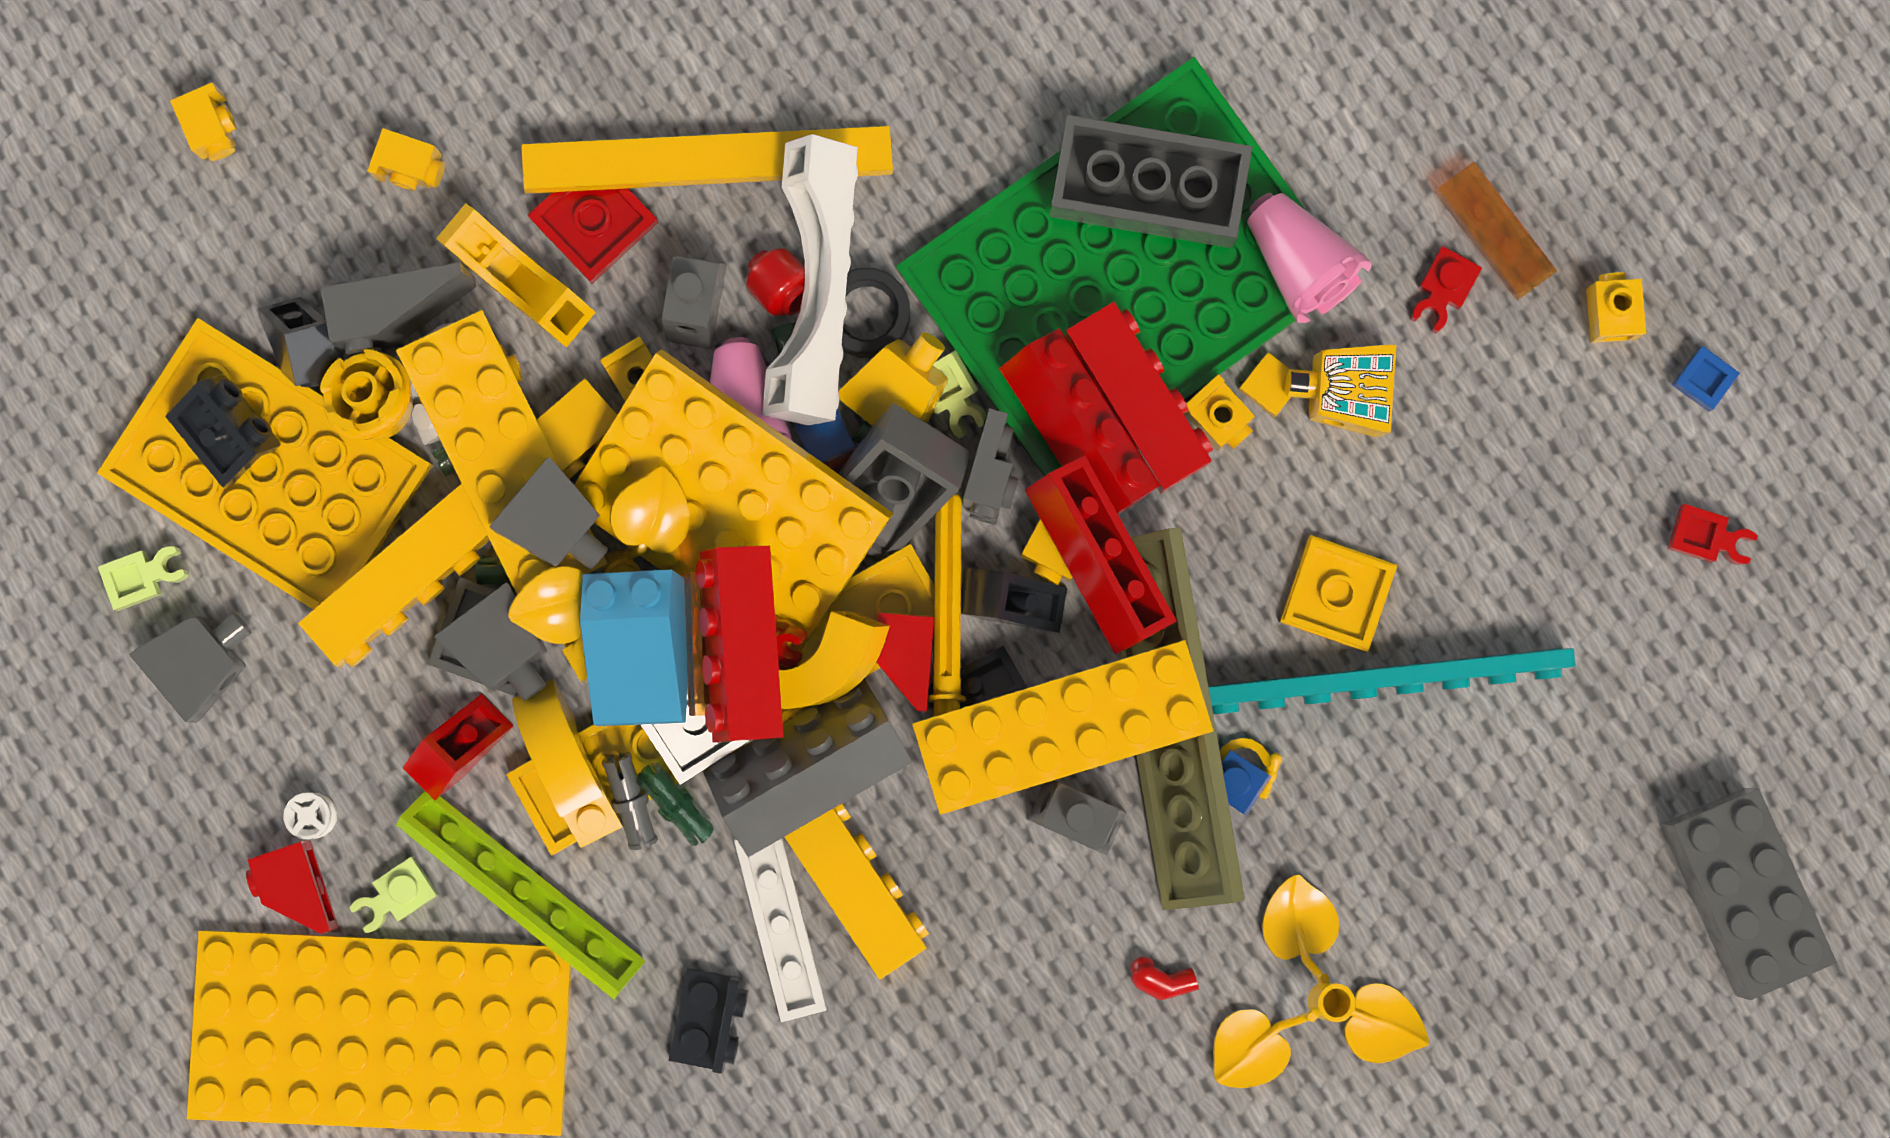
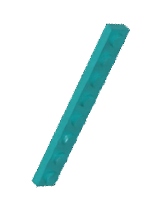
[1208,648,1576,714]

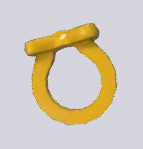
[1220,738,1283,799]

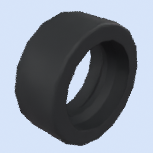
[841,268,910,358]

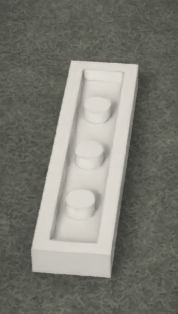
[734,838,827,1022]

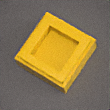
[1239,352,1291,418]

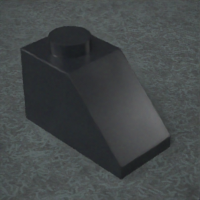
[257,297,337,387]
[961,568,1068,633]

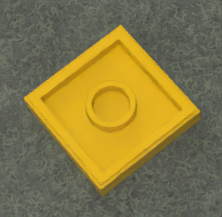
[1279,535,1398,653]

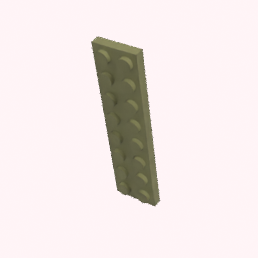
[1119,527,1245,910]

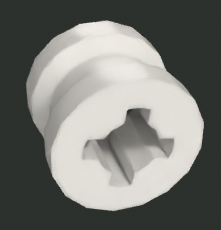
[283,793,337,839]

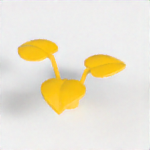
[508,465,706,666]
[1213,875,1429,1088]

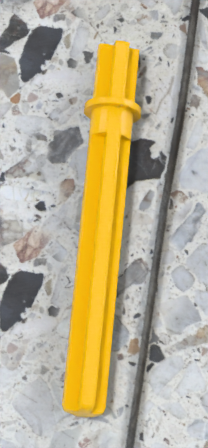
[928,494,966,717]

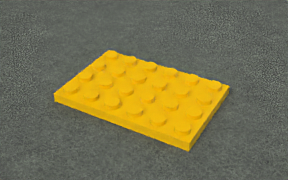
[97,318,433,610]
[574,349,894,653]

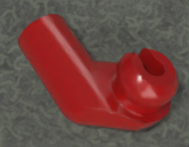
[1130,956,1199,1000]

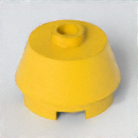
[320,349,413,440]

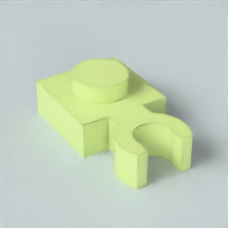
[933,350,987,439]
[98,546,189,611]
[349,856,439,933]

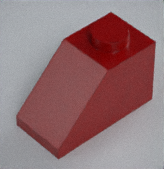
[876,613,934,712]
[402,693,514,800]
[246,840,339,934]

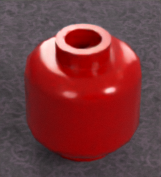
[745,248,805,316]

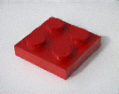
[527,188,659,284]

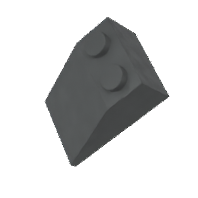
[320,262,476,356]
[838,403,971,561]

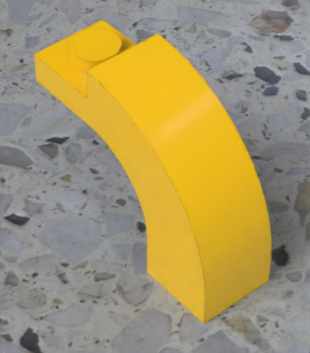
[436,203,596,348]
[779,610,890,709]
[512,678,623,848]

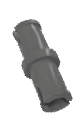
[601,752,658,850]

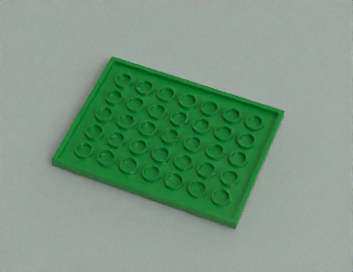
[895,57,1306,476]

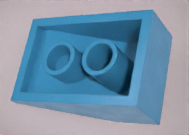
[580,570,693,726]

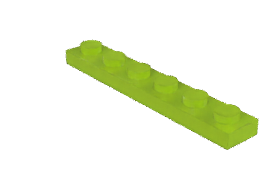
[396,791,646,1000]

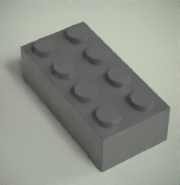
[1050,115,1252,248]
[703,678,912,858]
[1660,788,1837,1000]

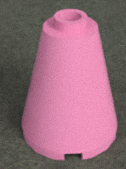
[1247,193,1371,323]
[710,337,793,442]

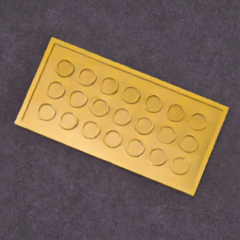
[187,930,572,1136]

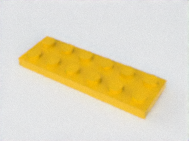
[396,310,607,594]
[912,640,1213,815]

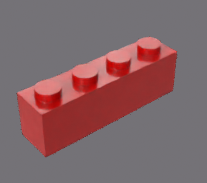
[1065,302,1213,494]
[999,329,1161,514]
[1025,455,1177,655]
[695,545,784,743]

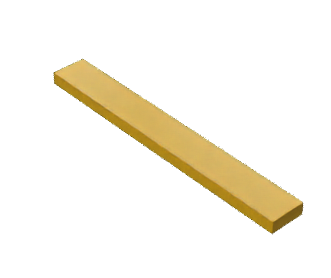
[521,126,893,194]

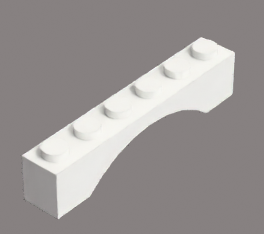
[762,134,858,425]

